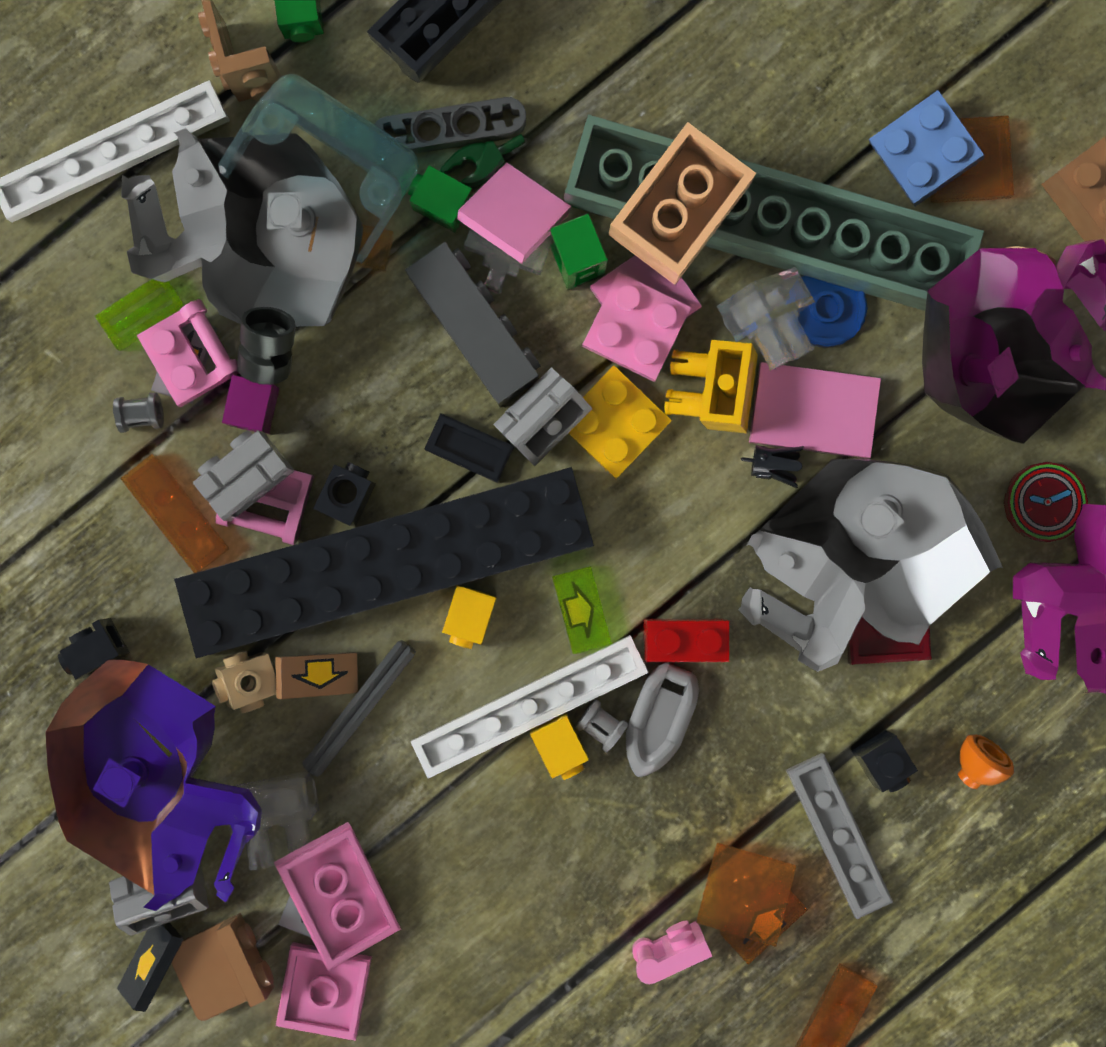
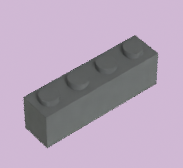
[405,242,541,407]

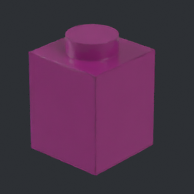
[222,375,279,435]

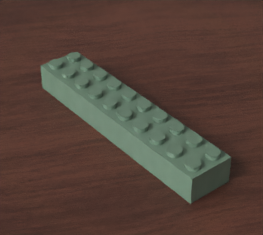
[564,114,984,311]

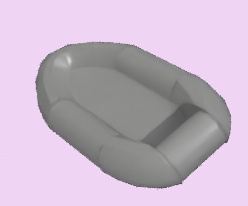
[626,663,699,777]

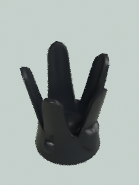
[741,445,804,488]

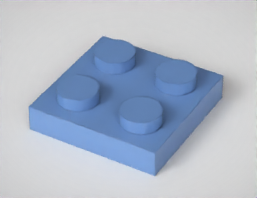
[869,90,984,207]

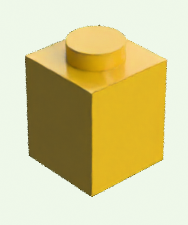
[442,585,497,649]
[530,712,589,780]

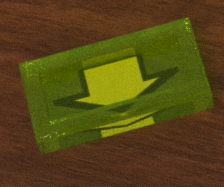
[552,566,612,654]

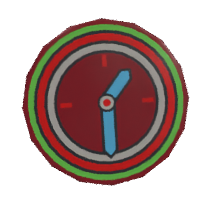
[1003,462,1088,542]

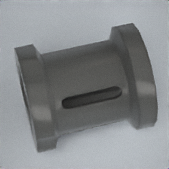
[113,392,164,433]

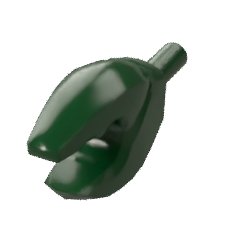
[440,134,526,188]

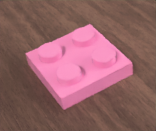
[582,272,691,382]

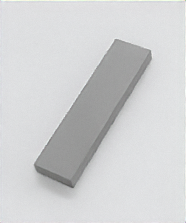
[786,753,893,919]

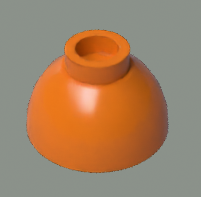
[958,734,1014,789]

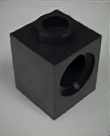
[313,462,376,527]

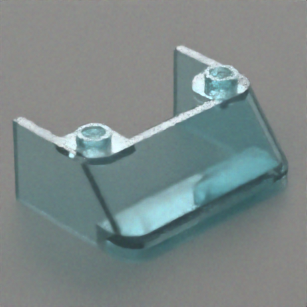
[218,74,419,264]

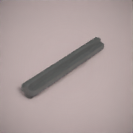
[303,640,416,777]

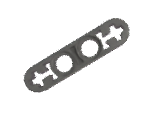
[371,97,526,157]

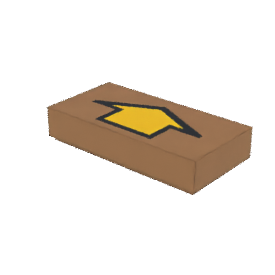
[275,652,358,699]

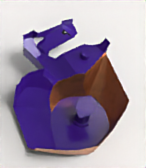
[45,660,262,911]

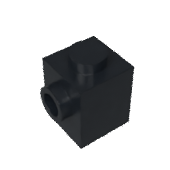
[852,730,918,792]

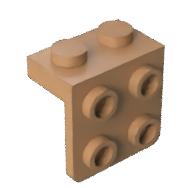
[198,0,285,102]
[171,913,275,1021]

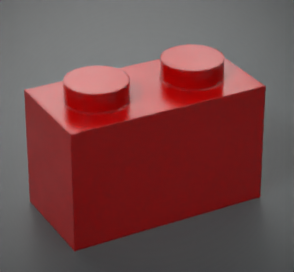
[644,619,730,662]

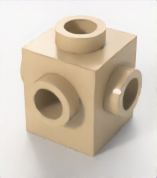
[212,651,276,713]

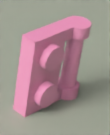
[137,299,239,407]
[216,470,314,545]
[632,921,712,984]

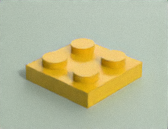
[568,365,672,480]

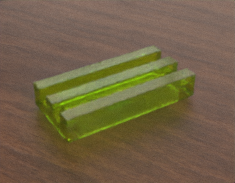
[95,279,185,351]

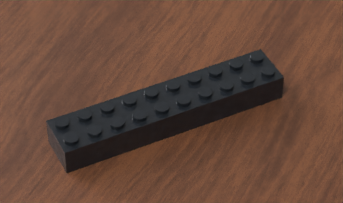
[174,467,594,658]

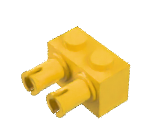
[664,340,758,434]

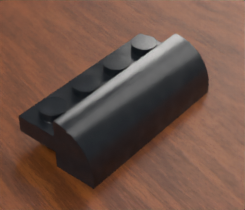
[367,0,503,83]

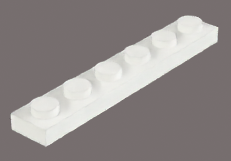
[0,80,230,223]
[411,635,648,778]

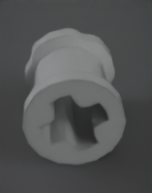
[574,699,628,753]

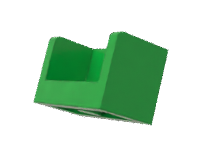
[551,213,607,290]

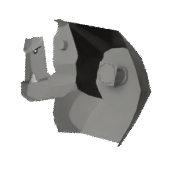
[121,128,363,327]
[738,458,1003,672]

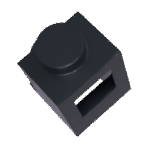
[58,618,130,680]

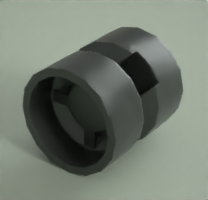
[237,307,296,385]

